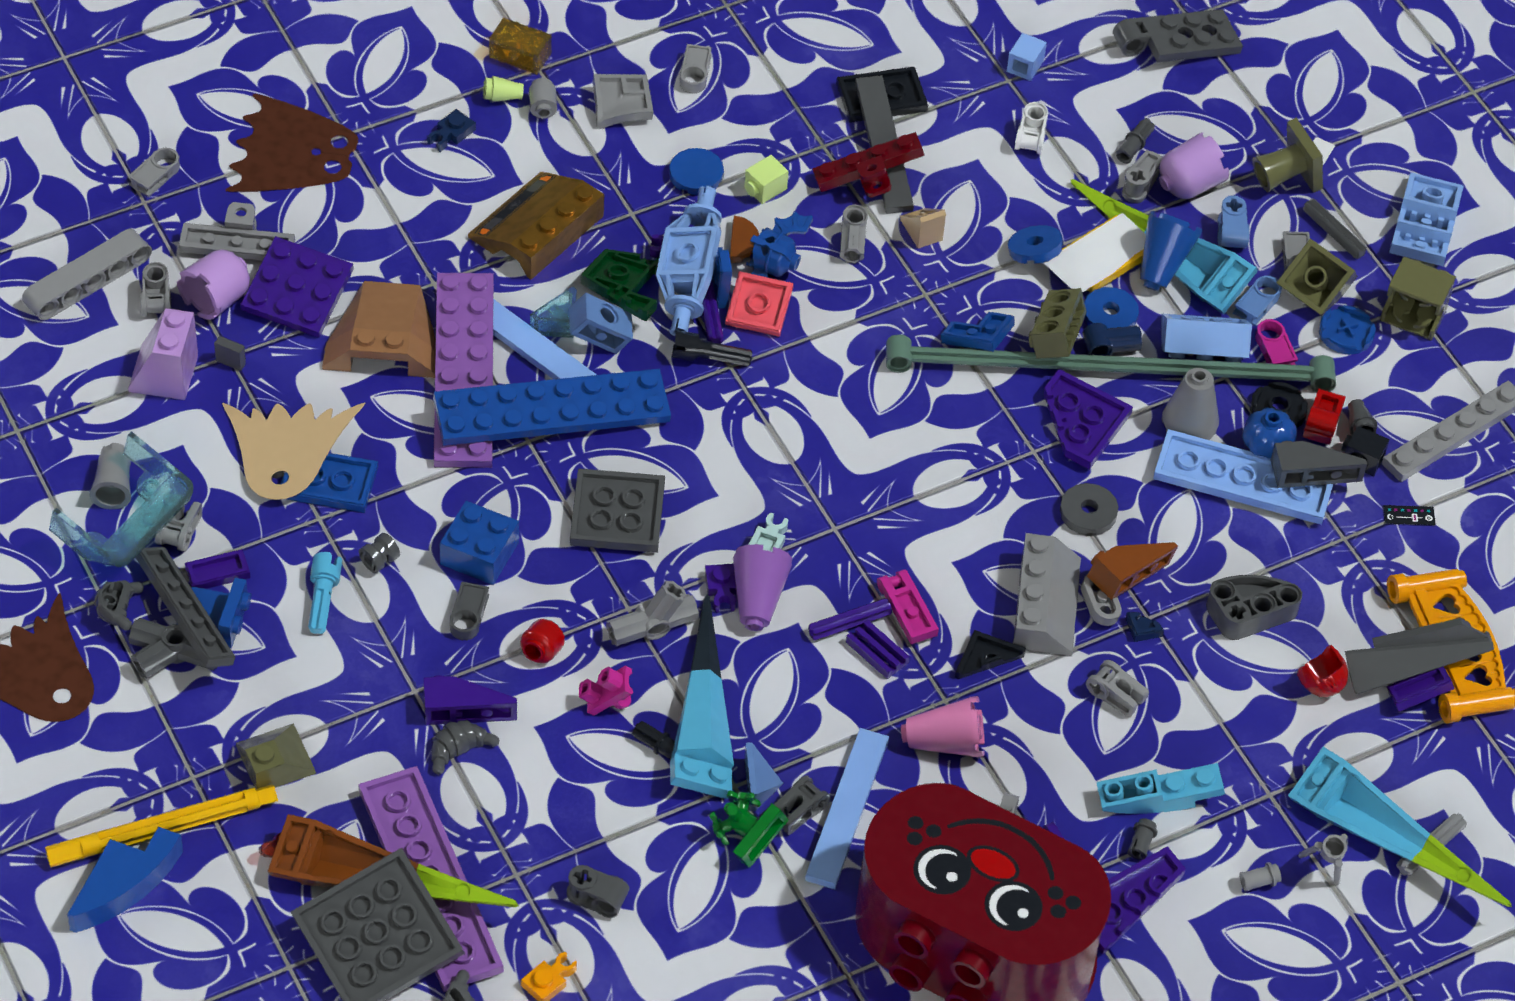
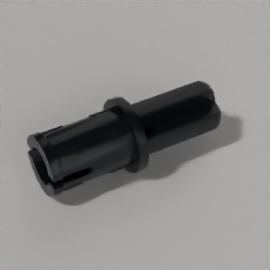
[632,721,675,760]

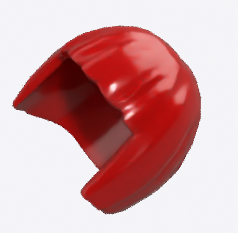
[1297,645,1348,698]

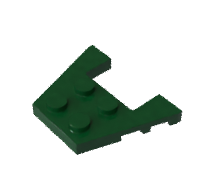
[580,249,659,321]

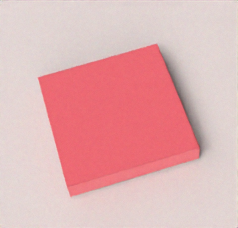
[725,271,794,337]

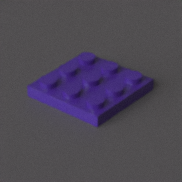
[240,236,354,338]

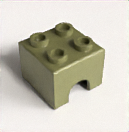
[1380,257,1456,340]

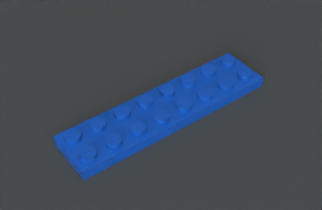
[433,369,671,446]

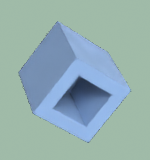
[1007,33,1047,81]

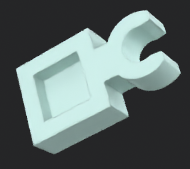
[749,513,788,552]

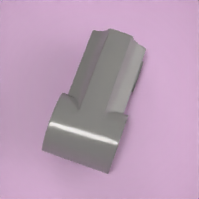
[840,204,868,263]

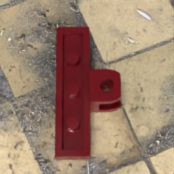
[812,132,925,198]

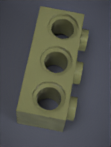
[1029,288,1086,359]

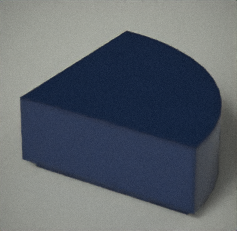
[1125,612,1164,642]

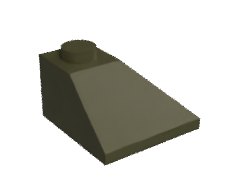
[1276,238,1358,316]
[236,723,316,789]

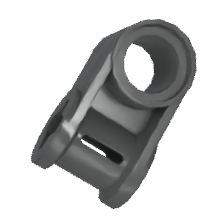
[566,865,630,918]

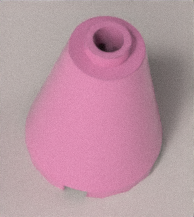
[901,696,985,758]

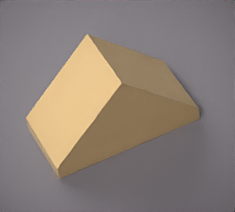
[900,208,946,248]

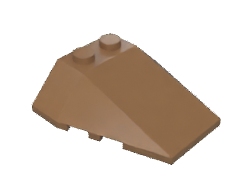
[322,281,436,378]

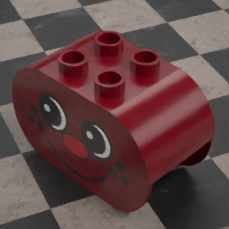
[856,783,1111,1001]

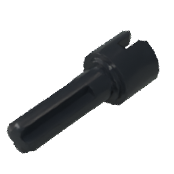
[671,330,752,366]

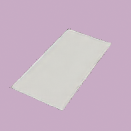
[1044,213,1146,293]

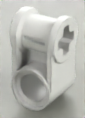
[1014,102,1048,155]

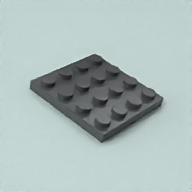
[291,848,465,1001]

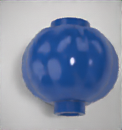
[1242,408,1297,459]

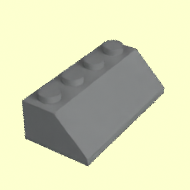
[1013,533,1081,656]

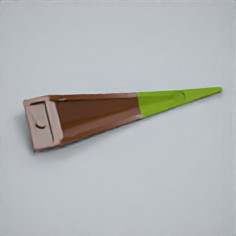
[267,814,519,907]

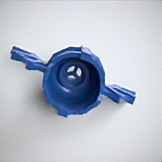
[745,212,813,277]

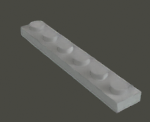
[1382,380,1515,482]

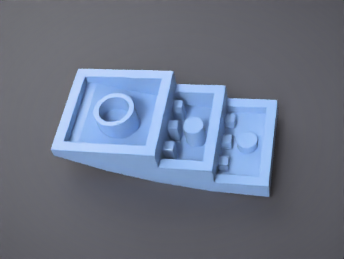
[1389,172,1464,266]

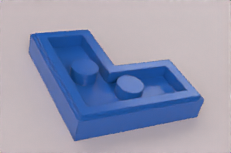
[712,247,732,309]
[941,312,1015,352]

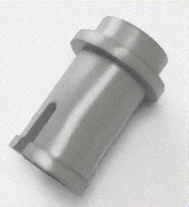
[1239,862,1281,891]

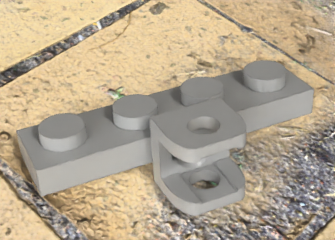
[179,202,295,261]

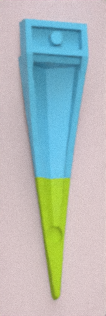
[1071,179,1258,314]
[1288,747,1512,907]

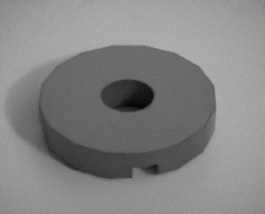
[1060,483,1119,535]

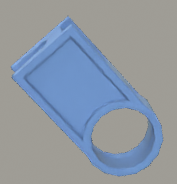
[1233,275,1282,326]

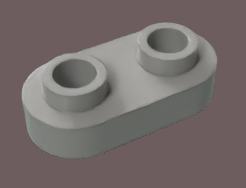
[1081,574,1122,626]

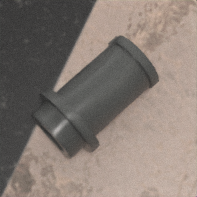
[1127,818,1158,860]

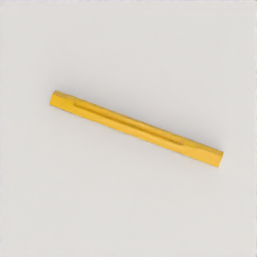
[45,784,278,868]

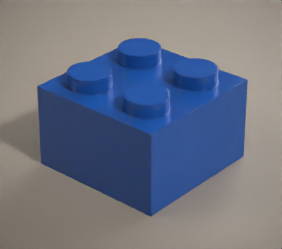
[440,501,519,585]

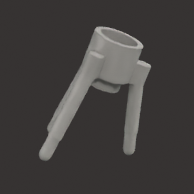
[1298,834,1348,885]

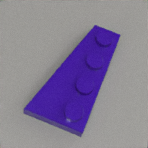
[1098,846,1186,955]

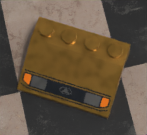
[468,171,604,279]

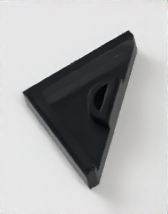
[955,630,1026,679]

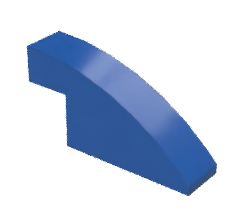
[67,827,183,933]

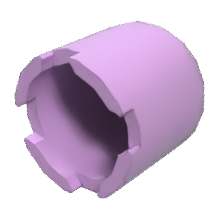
[1159,133,1229,199]
[177,250,250,320]

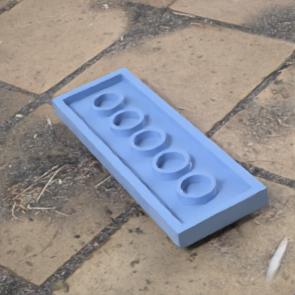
[1153,429,1333,525]

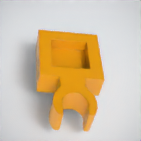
[521,952,577,1001]

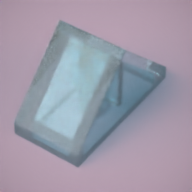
[530,286,577,338]

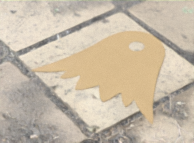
[222,403,366,500]

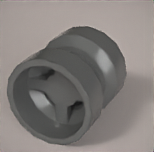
[358,533,400,573]

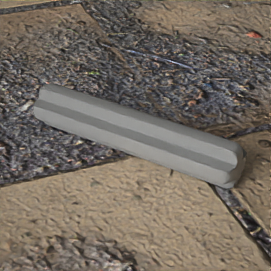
[1397,814,1467,876]

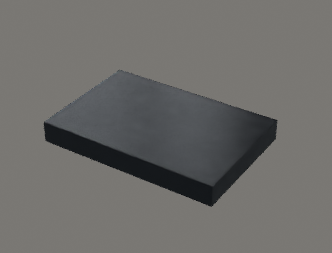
[836,66,928,123]

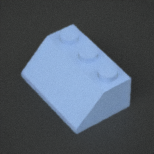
[1161,313,1252,362]

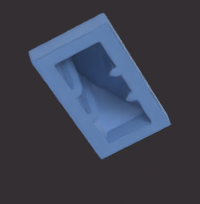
[744,742,784,811]

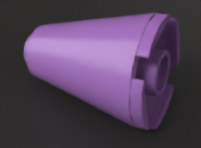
[733,544,792,631]

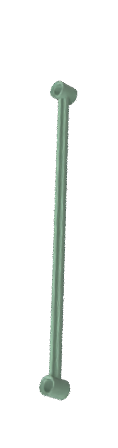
[886,335,1336,392]

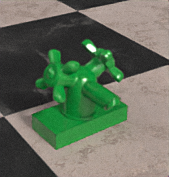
[709,790,789,868]

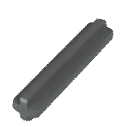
[1303,198,1367,259]

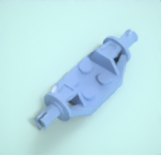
[656,186,722,336]

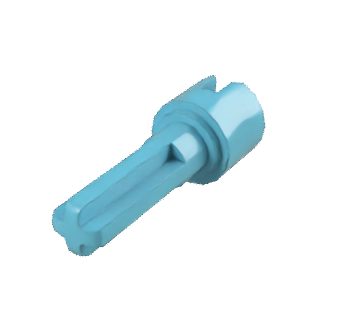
[308,552,343,634]

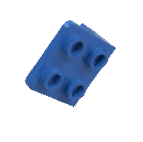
[176,578,251,649]

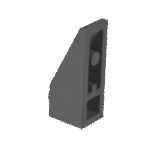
[1271,441,1367,488]

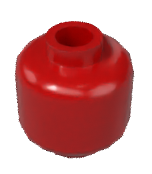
[520,619,565,664]

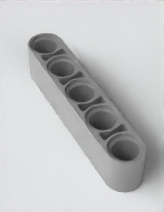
[22,229,152,320]

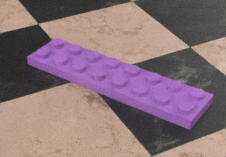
[434,273,494,468]
[358,766,504,992]

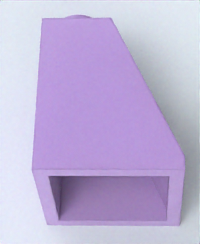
[128,308,198,400]

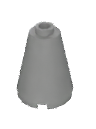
[1162,368,1219,440]

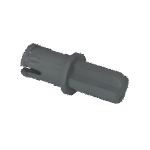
[1116,118,1155,163]

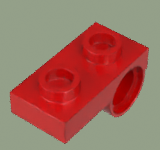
[1303,389,1346,445]

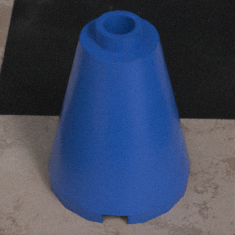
[1140,211,1203,291]

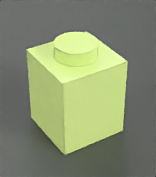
[744,155,789,204]

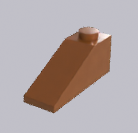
[1087,542,1178,600]

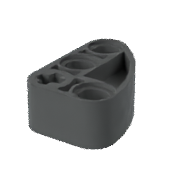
[1206,575,1303,640]

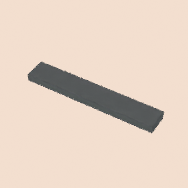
[855,76,914,214]
[135,547,235,668]

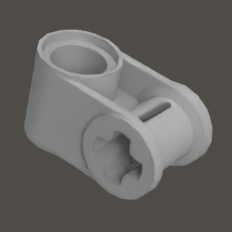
[141,262,171,316]

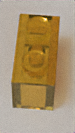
[489,18,552,75]

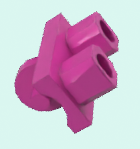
[579,665,633,716]

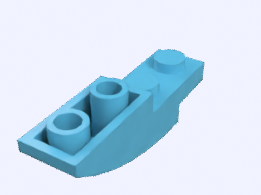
[1096,763,1225,814]

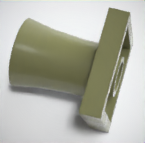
[1252,118,1323,193]

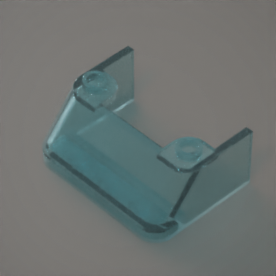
[49,431,194,567]

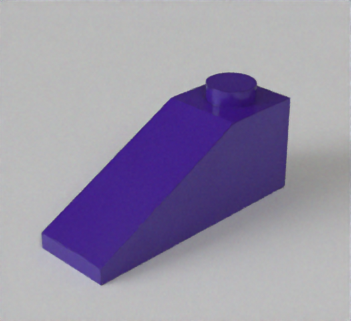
[424,675,517,725]

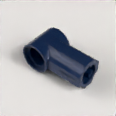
[1082,323,1142,356]

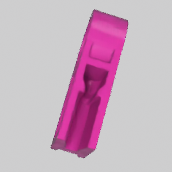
[1255,319,1298,365]

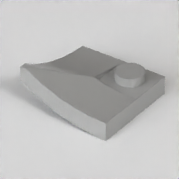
[592,74,654,129]

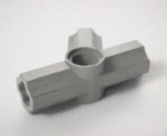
[606,581,699,646]

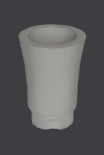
[90,443,131,509]

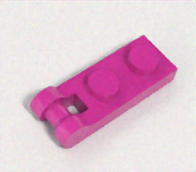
[877,569,939,644]

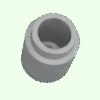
[529,78,557,119]

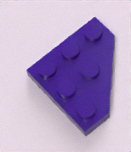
[1044,369,1133,470]

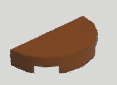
[730,215,759,263]

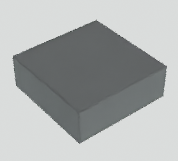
[214,336,246,371]

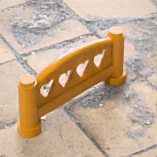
[1387,569,1515,724]

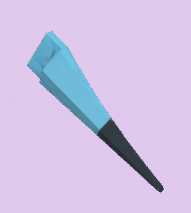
[670,594,734,799]

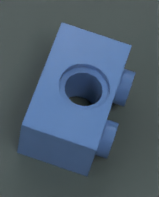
[569,293,633,354]

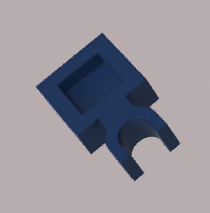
[427,109,476,152]

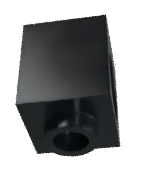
[1341,426,1390,476]

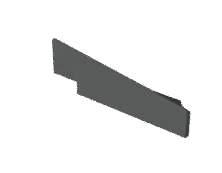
[1345,618,1494,694]

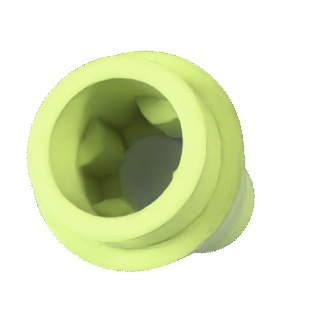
[483,75,524,102]

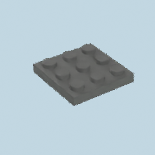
[570,468,665,553]

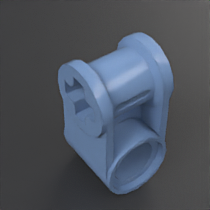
[1217,195,1249,248]

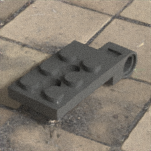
[1113,9,1243,62]

